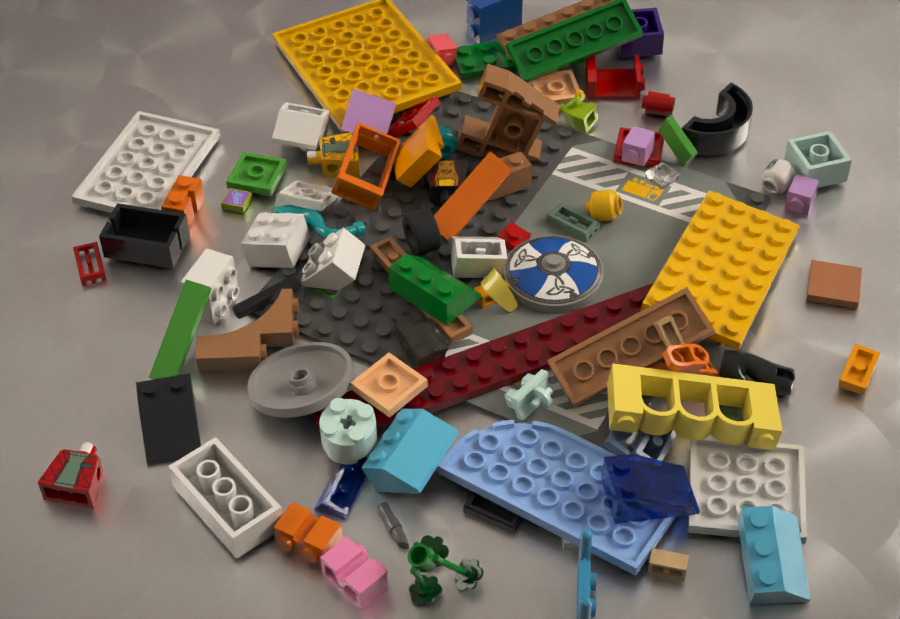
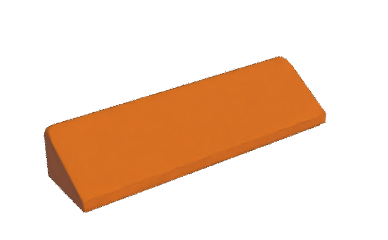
[434,152,512,242]

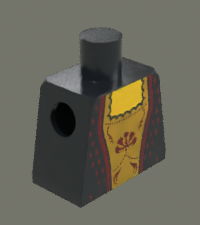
[424,160,469,207]

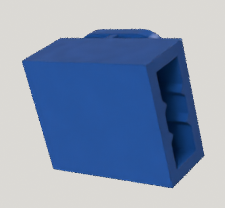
[466,0,523,43]

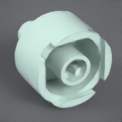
[319,398,377,464]

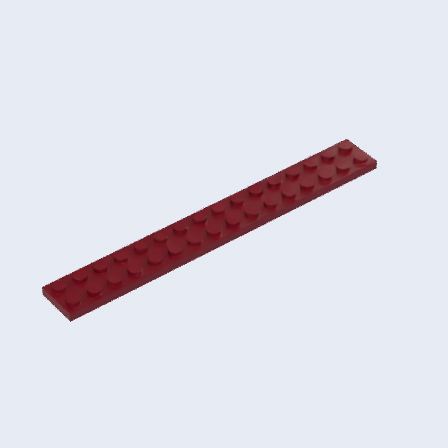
[311,283,654,433]

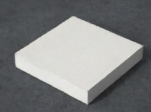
[276,180,338,211]

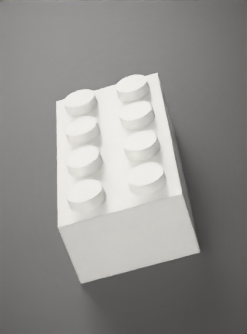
[168,437,282,559]

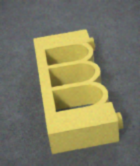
[607,364,782,450]

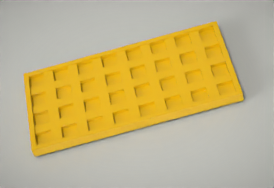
[641,191,800,351]

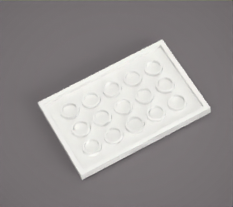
[71,111,220,213]

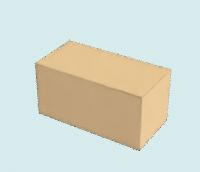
[648,548,689,581]

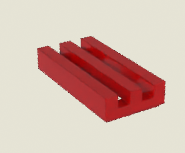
[73,242,107,286]

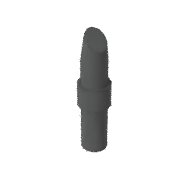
[377,502,409,549]

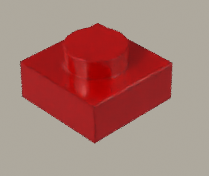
[497,222,531,251]

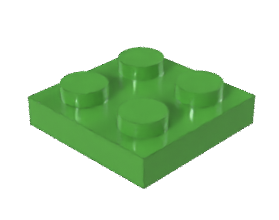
[226,152,287,196]

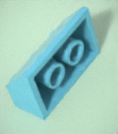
[362,409,459,494]
[737,506,811,605]

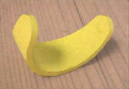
[481,268,518,312]

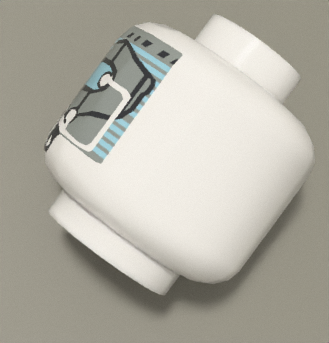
[761,159,796,194]

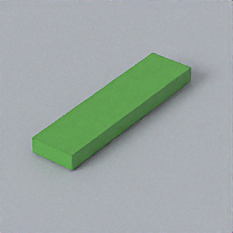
[149,279,212,379]

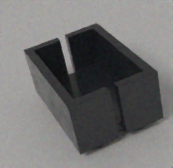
[99,203,190,269]

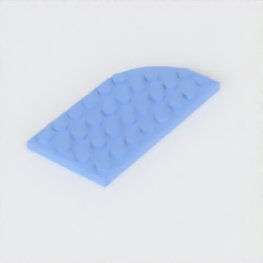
[436,420,690,576]

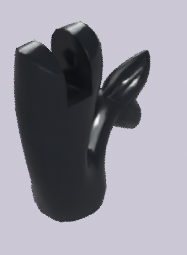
[719,350,796,396]

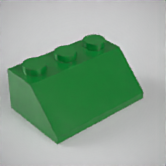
[388,254,481,326]

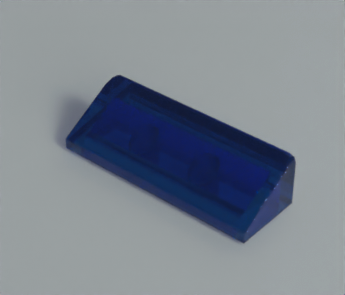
[314,456,368,520]

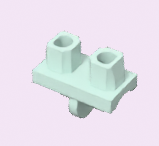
[505,369,554,420]

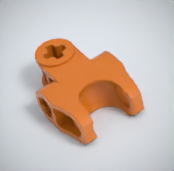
[646,344,719,377]

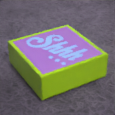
[221,188,252,214]

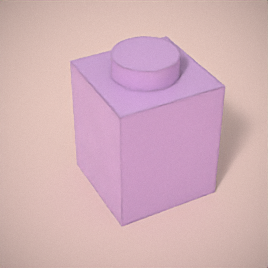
[622,126,655,167]
[784,174,819,216]

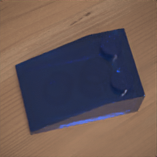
[601,454,700,524]

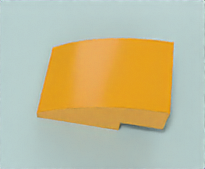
[394,115,444,188]

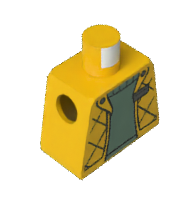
[307,132,360,178]

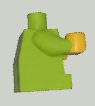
[559,89,598,134]

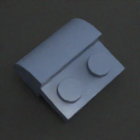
[603,429,677,473]

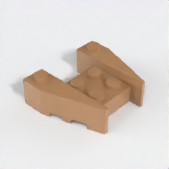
[456,64,560,161]

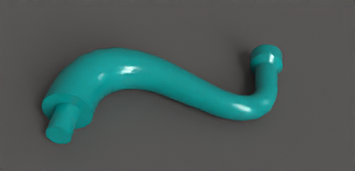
[271,205,366,239]

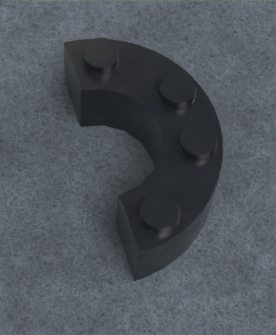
[682,82,753,156]

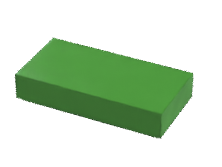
[658,116,698,167]

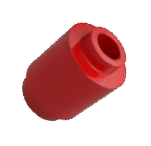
[641,91,675,116]

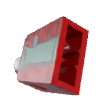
[38,442,103,509]

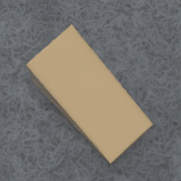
[653,316,685,348]

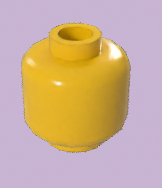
[586,190,623,222]

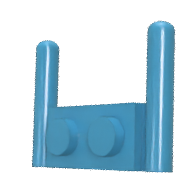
[576,529,596,619]

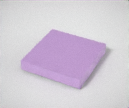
[340,89,396,137]

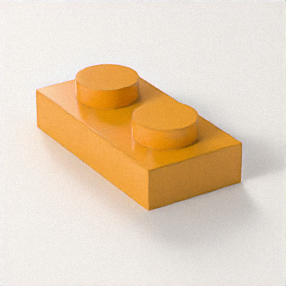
[838,344,881,395]

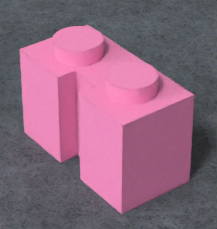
[320,537,388,610]

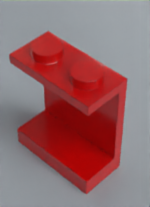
[585,55,645,100]

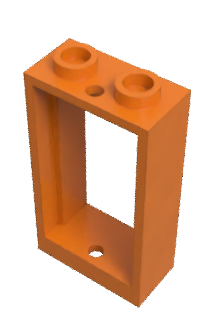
[331,122,401,211]

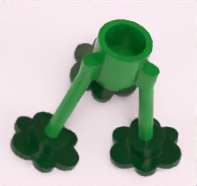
[407,535,484,605]

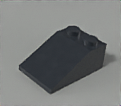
[136,373,201,466]

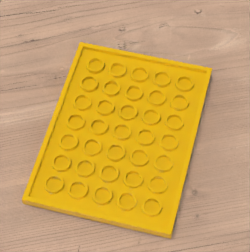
[272,0,462,130]

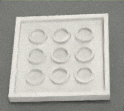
[688,436,807,544]

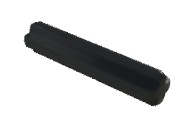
[232,275,301,319]

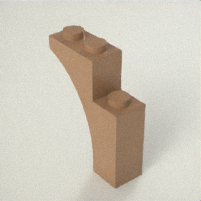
[196,288,299,372]

